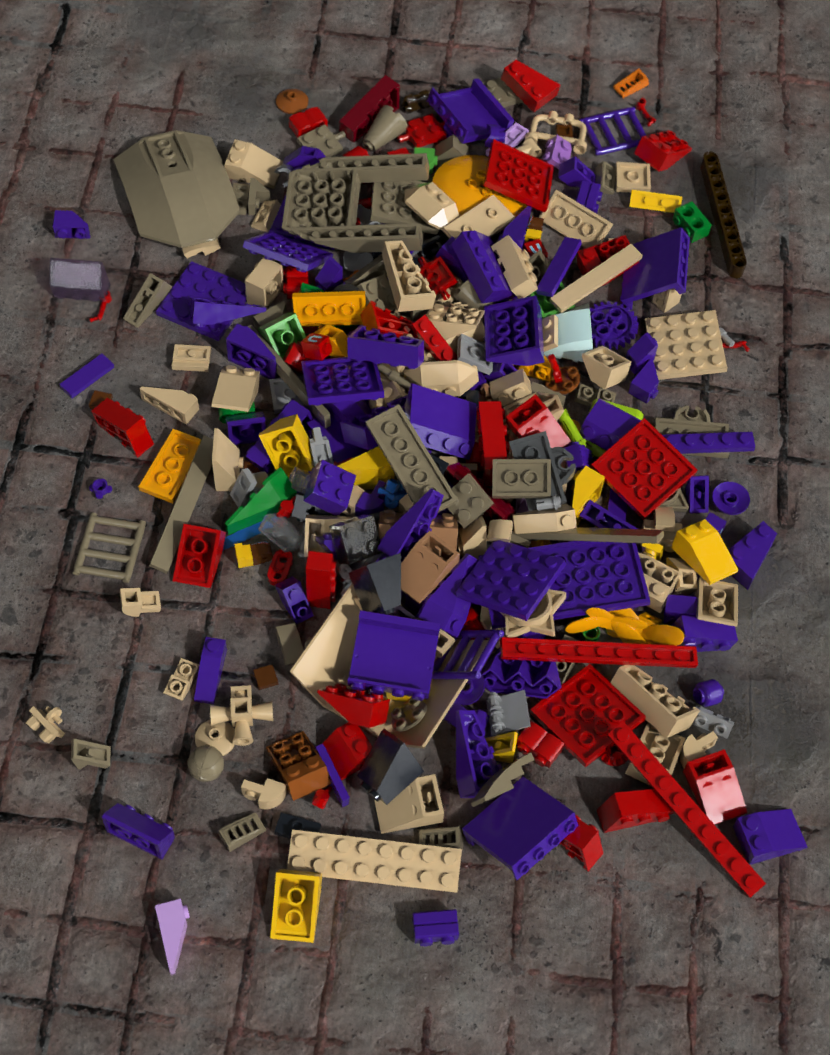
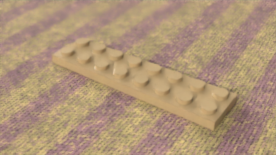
[287,830,462,893]

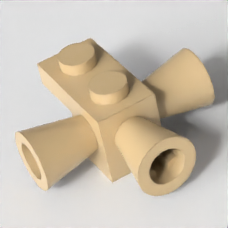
[210,685,273,746]

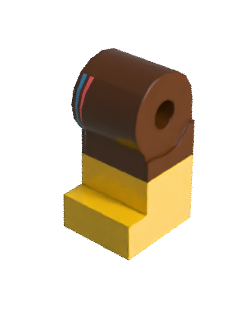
[524,216,544,243]
[234,541,273,568]

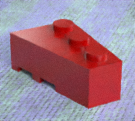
[501,60,561,113]
[360,301,419,339]
[91,397,154,458]
[597,789,674,833]
[559,814,604,872]

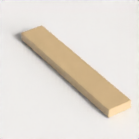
[550,244,643,313]

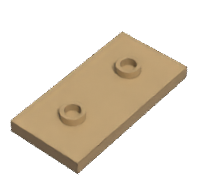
[539,190,613,249]
[443,195,516,239]

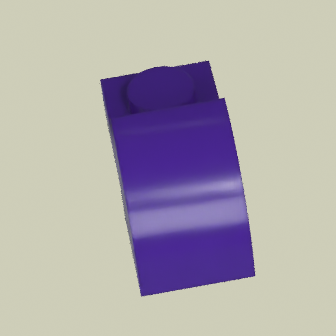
[355,480,386,517]

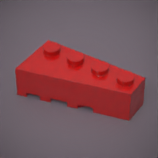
[476,401,510,486]
[306,551,337,609]

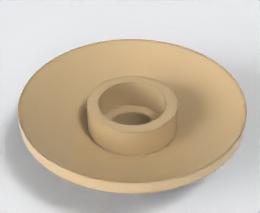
[195,720,235,756]

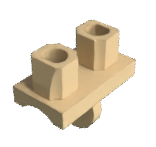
[26,706,65,743]

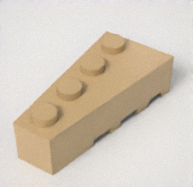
[382,240,436,312]
[610,665,700,738]

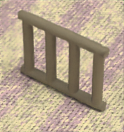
[73,512,146,584]

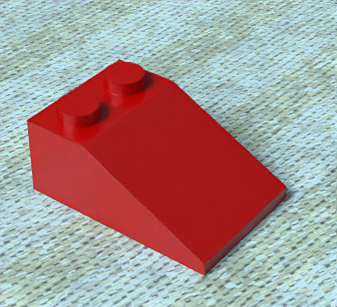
[172,524,226,588]

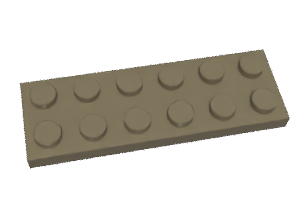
[365,404,458,512]

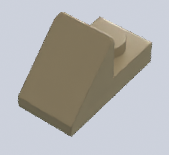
[248,178,270,216]
[71,739,111,770]

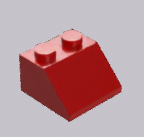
[322,722,372,781]

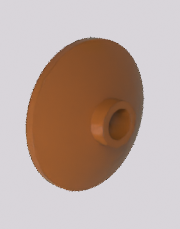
[276,89,309,114]

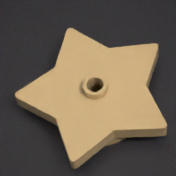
[500,589,566,638]

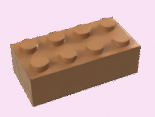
[378,510,458,550]

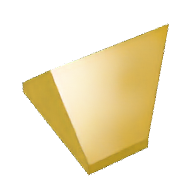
[485,730,518,763]

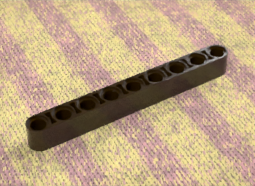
[700,151,747,279]

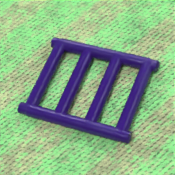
[579,107,646,156]
[432,630,504,679]

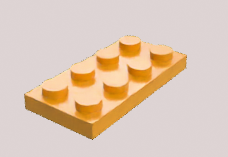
[292,291,366,327]
[138,429,201,504]

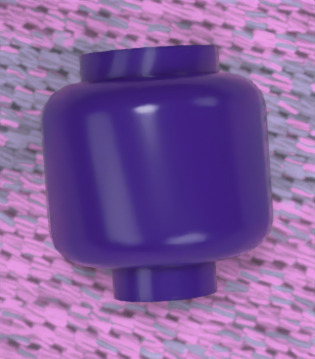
[693,679,724,707]

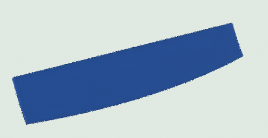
[223,515,286,550]

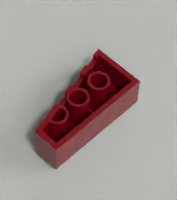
[339,75,400,143]

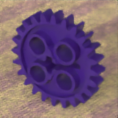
[590,301,638,350]

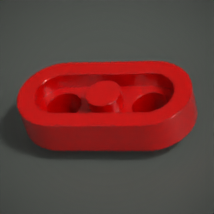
[267,549,293,586]

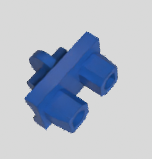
[377,479,407,509]

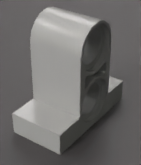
[230,468,269,508]

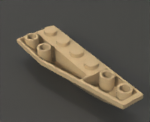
[563,540,681,613]

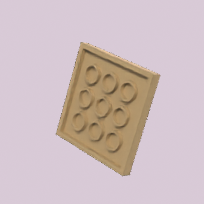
[645,310,727,380]

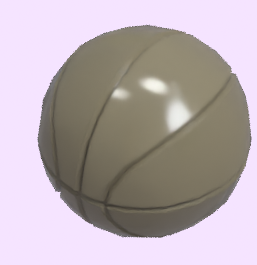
[188,745,224,782]

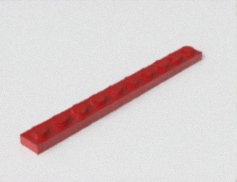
[500,637,698,668]
[607,721,766,898]

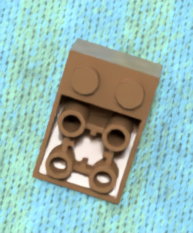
[401,531,460,604]

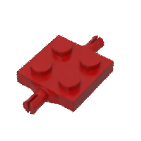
[397,114,446,147]
[418,257,458,300]

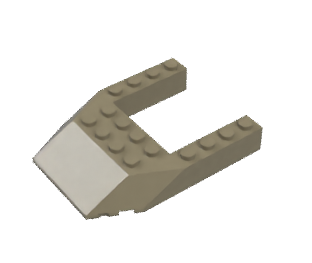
[282,153,430,253]

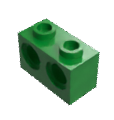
[673,201,712,243]

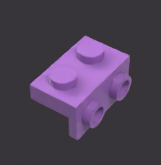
[542,135,573,169]

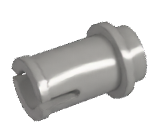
[536,494,561,511]

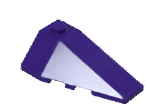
[189,297,266,327]

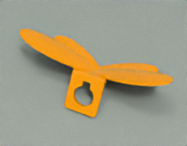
[565,608,647,644]
[606,608,684,646]

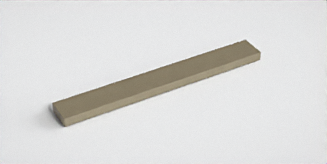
[247,325,331,429]
[149,435,213,574]
[512,527,664,544]

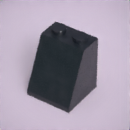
[349,553,401,615]
[357,728,424,805]

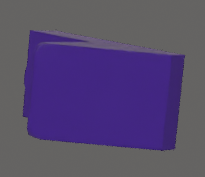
[663,594,698,626]

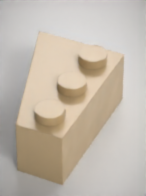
[491,235,538,299]

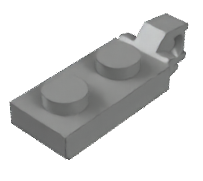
[309,427,333,466]

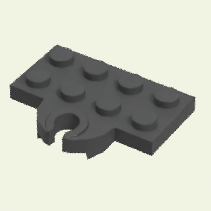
[509,431,576,511]

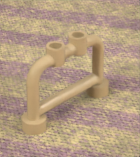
[524,111,587,155]

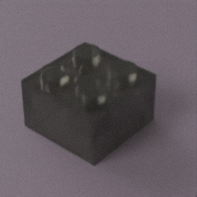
[329,515,383,565]

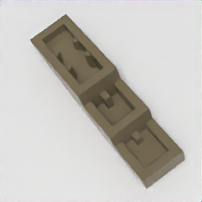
[471,753,534,807]

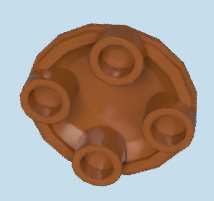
[545,366,580,395]

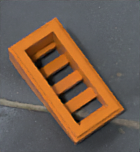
[613,68,649,98]

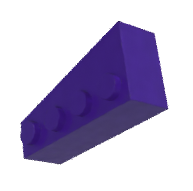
[347,325,424,369]
[340,395,407,450]
[246,399,313,474]

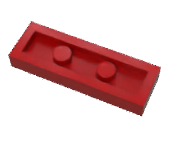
[410,315,457,361]

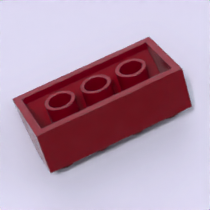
[443,462,515,526]

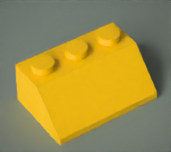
[259,414,314,480]

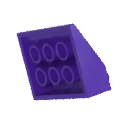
[451,230,519,304]
[484,295,545,366]
[403,383,477,460]

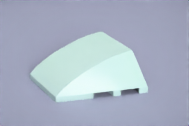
[544,303,593,362]

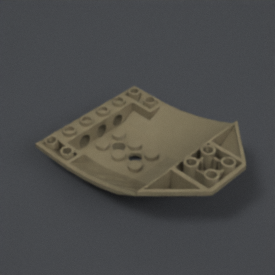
[113,130,240,248]

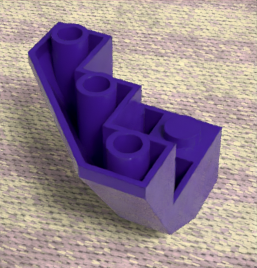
[481,631,561,699]

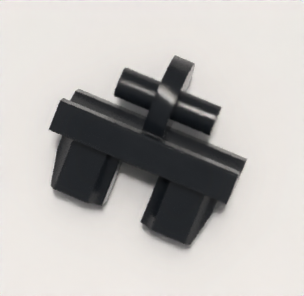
[420,232,449,259]

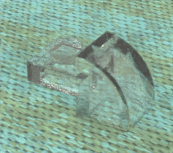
[289,467,311,494]

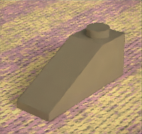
[123,273,172,328]

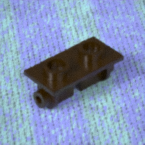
[401,90,431,113]

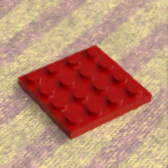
[483,139,554,212]
[590,418,698,520]
[530,664,646,768]

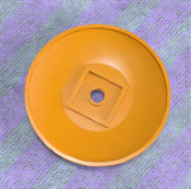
[432,155,528,217]

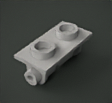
[692,706,734,739]

